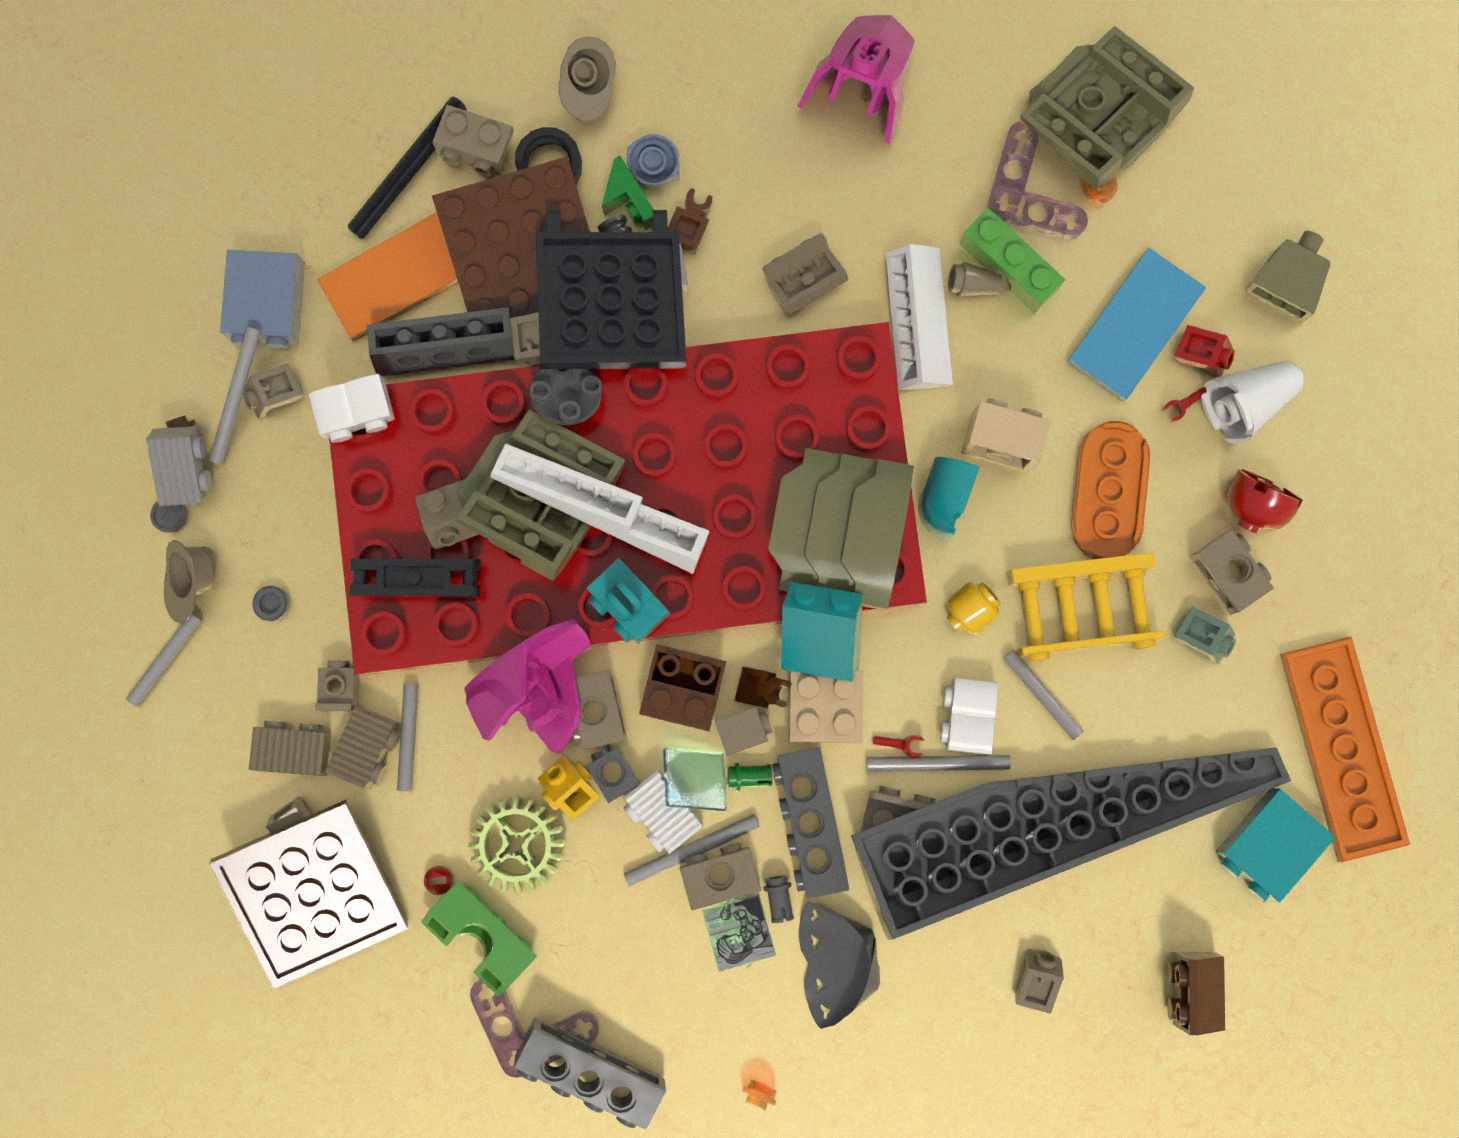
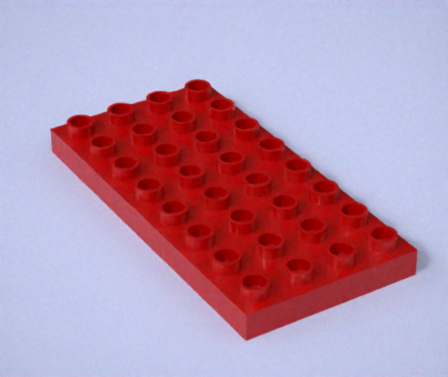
[329,322,927,676]

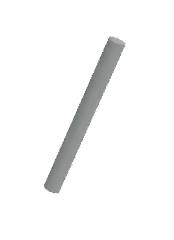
[209,326,261,464]
[866,755,1011,772]
[624,814,760,887]

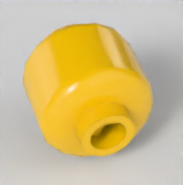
[947,582,1001,634]

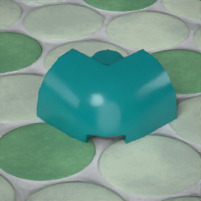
[918,457,980,542]

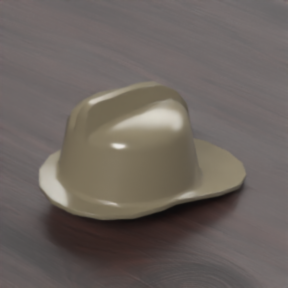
[559,36,616,121]
[164,540,214,624]

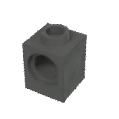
[586,745,641,803]

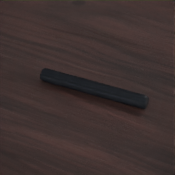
[348,96,467,239]

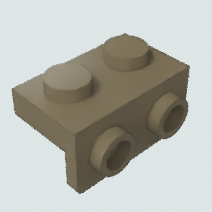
[433,105,514,176]
[762,233,849,315]
[415,479,479,550]

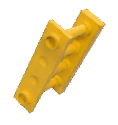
[1007,552,1166,662]

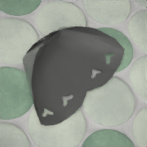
[799,902,880,1029]

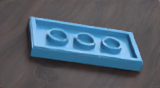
[1067,248,1206,402]

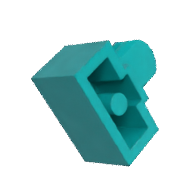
[587,558,670,644]

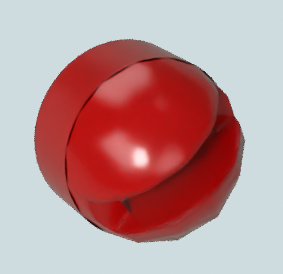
[424,866,454,895]

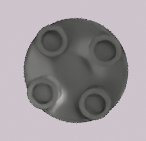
[529,369,602,425]

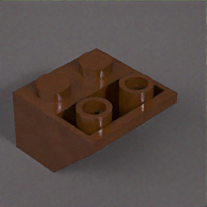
[639,644,726,732]
[1167,952,1225,1036]

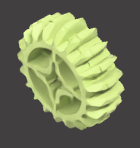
[468,795,566,894]

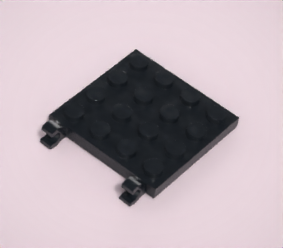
[536,210,687,369]

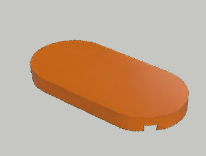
[1071,421,1151,559]

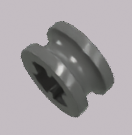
[597,215,632,232]

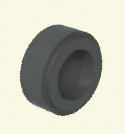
[252,586,291,622]

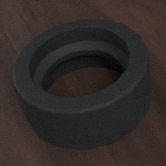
[515,127,582,184]

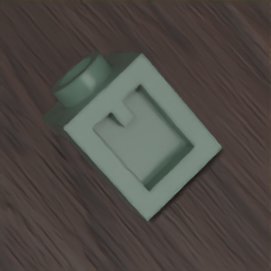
[1174,606,1236,664]

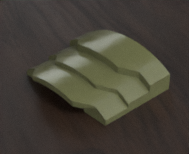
[1020,26,1194,189]
[456,409,625,581]
[768,448,914,610]

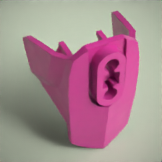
[797,15,915,144]
[464,619,591,754]

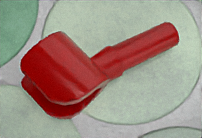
[1163,387,1207,422]
[873,735,925,757]

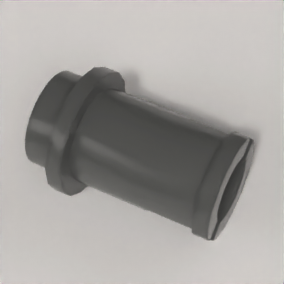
[763,875,794,923]

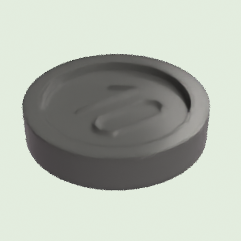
[150,501,187,533]

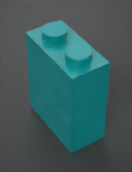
[781,582,863,682]
[1215,788,1336,903]

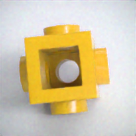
[537,755,600,821]

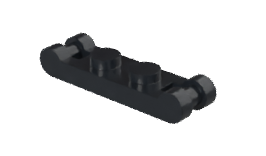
[349,559,481,597]

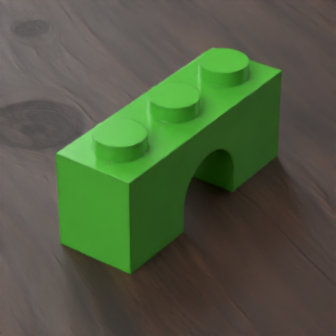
[959,208,1066,314]
[421,881,537,997]

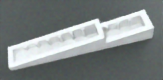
[491,444,709,574]

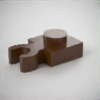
[668,188,712,254]
[734,667,792,709]

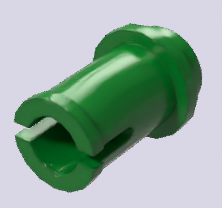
[728,763,772,791]

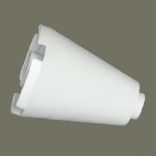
[1201,361,1304,445]

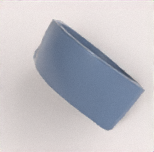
[627,134,680,186]

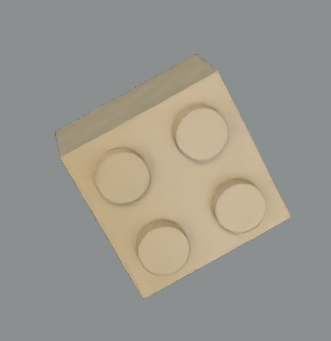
[961,398,1051,472]
[789,670,863,743]

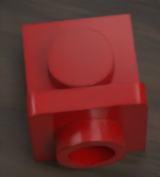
[1174,325,1235,377]

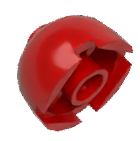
[1228,469,1303,534]

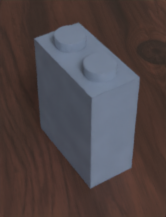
[220,250,305,348]

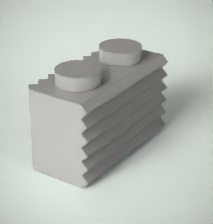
[146,426,211,506]

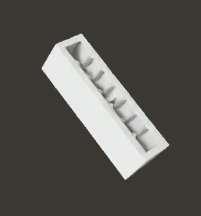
[886,244,953,390]

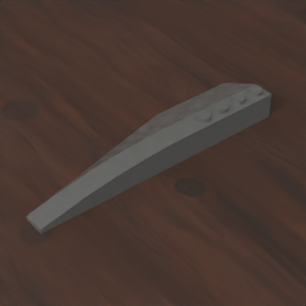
[851,747,1291,940]

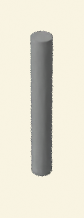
[126,613,202,707]
[1003,650,1084,740]
[397,683,418,791]

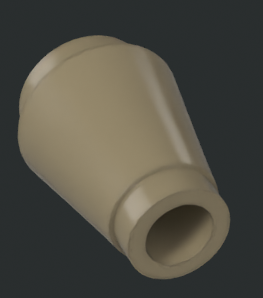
[948,262,1003,297]

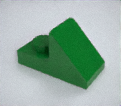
[602,156,654,230]

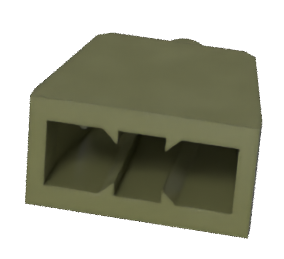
[1245,231,1330,322]

